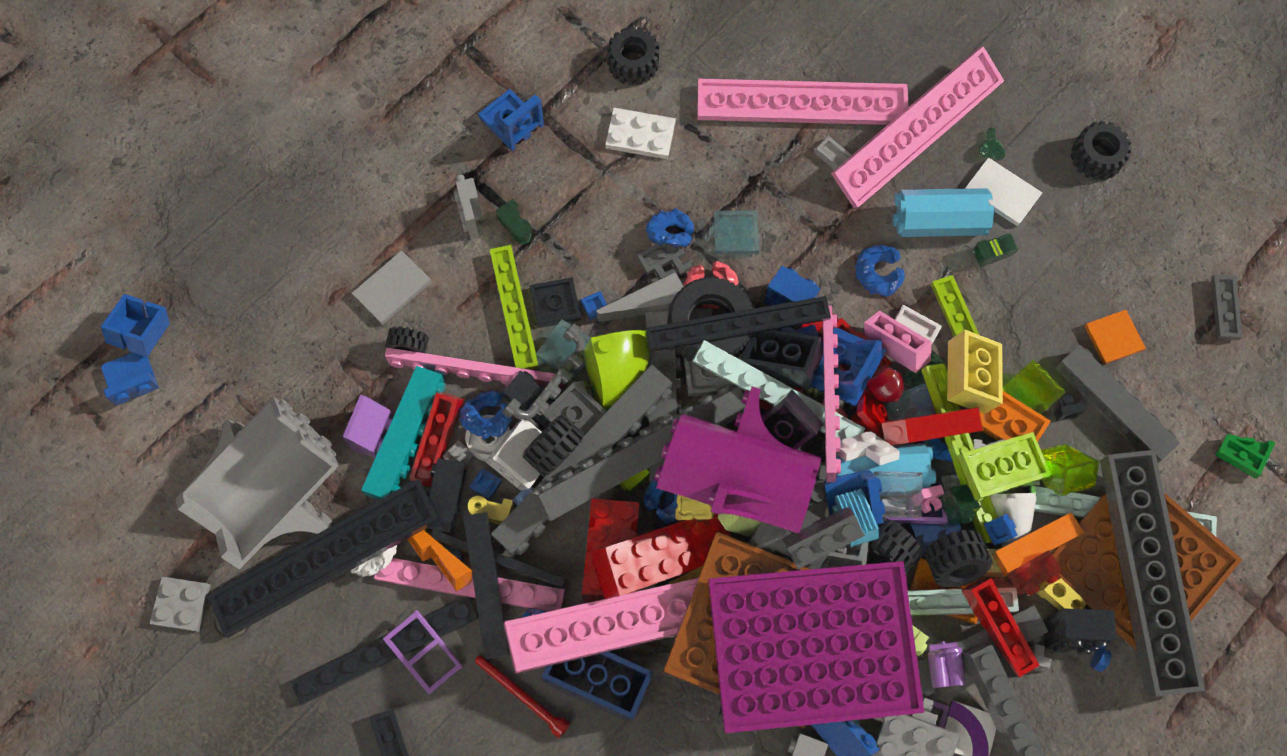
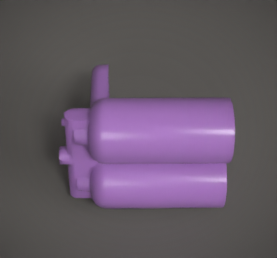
[927,641,966,688]

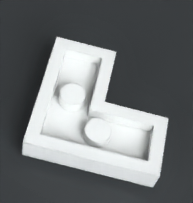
[836,432,900,465]

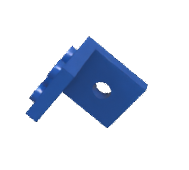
[478,89,544,151]

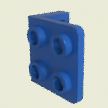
[101,352,159,406]
[824,470,885,524]

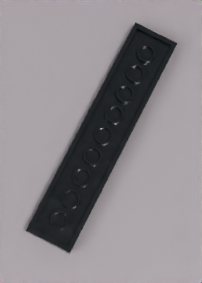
[208,479,439,638]

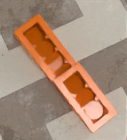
[992,512,1084,576]
[407,530,472,591]

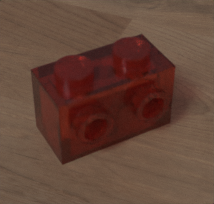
[1007,550,1064,597]

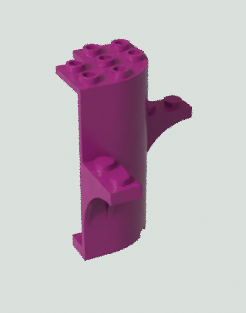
[654,386,821,533]

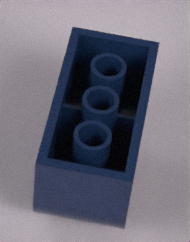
[541,652,653,722]

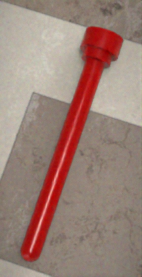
[475,656,571,739]

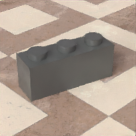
[782,507,865,569]

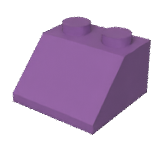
[343,395,394,458]

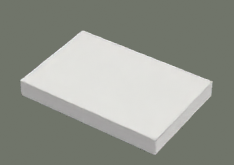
[965,158,1042,227]

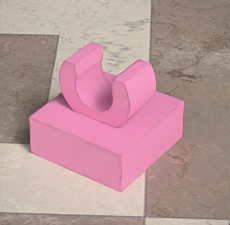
[911,485,945,513]

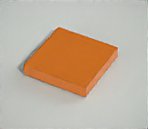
[1084,310,1146,365]

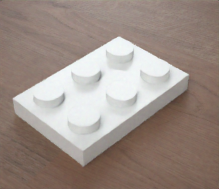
[605,108,676,159]

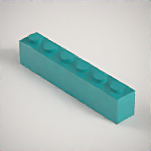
[361,365,446,501]

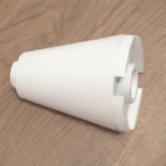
[991,493,1037,548]

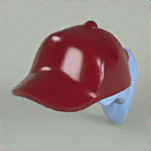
[867,368,904,403]

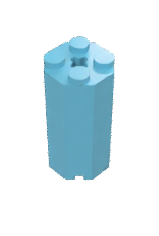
[892,188,994,237]
[836,443,936,496]

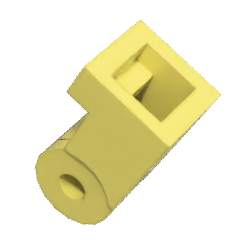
[468,496,515,525]
[1035,574,1086,611]

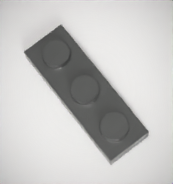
[1211,275,1243,340]

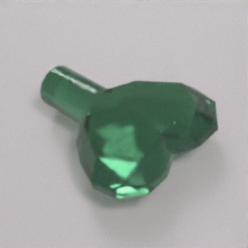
[979,127,1005,160]

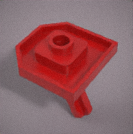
[851,390,890,440]

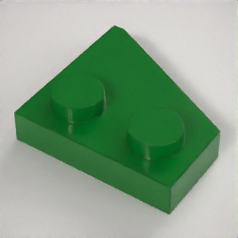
[1215,434,1275,479]

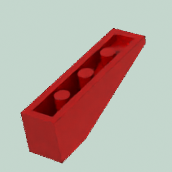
[409,392,464,487]
[882,407,983,445]
[961,578,1040,677]

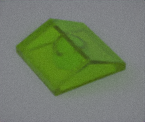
[1003,359,1066,415]

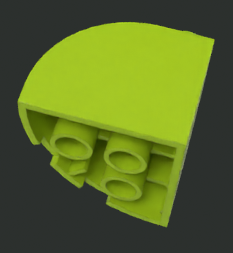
[583,330,650,411]

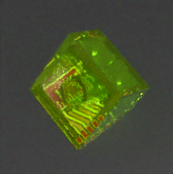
[1041,444,1100,496]

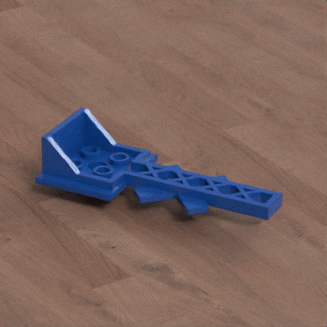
[725,312,886,406]

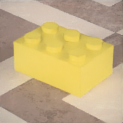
[947,330,1003,414]

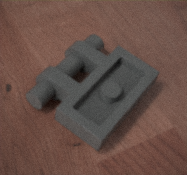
[636,244,693,283]

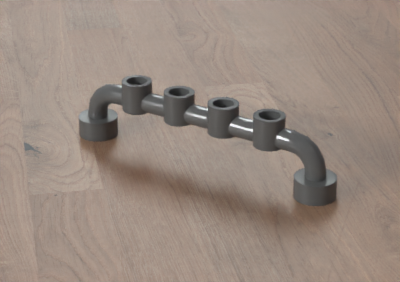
[502,323,585,420]

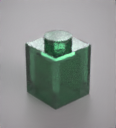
[940,484,981,524]

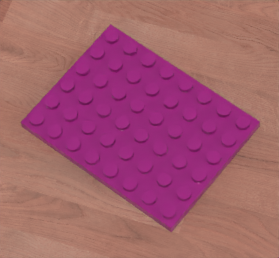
[708,561,925,733]

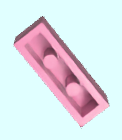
[864,311,932,373]

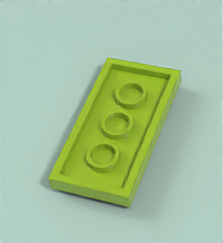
[957,432,1051,500]

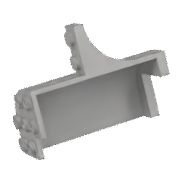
[176,397,339,570]

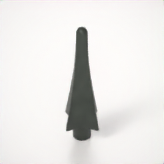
[610,644,671,658]

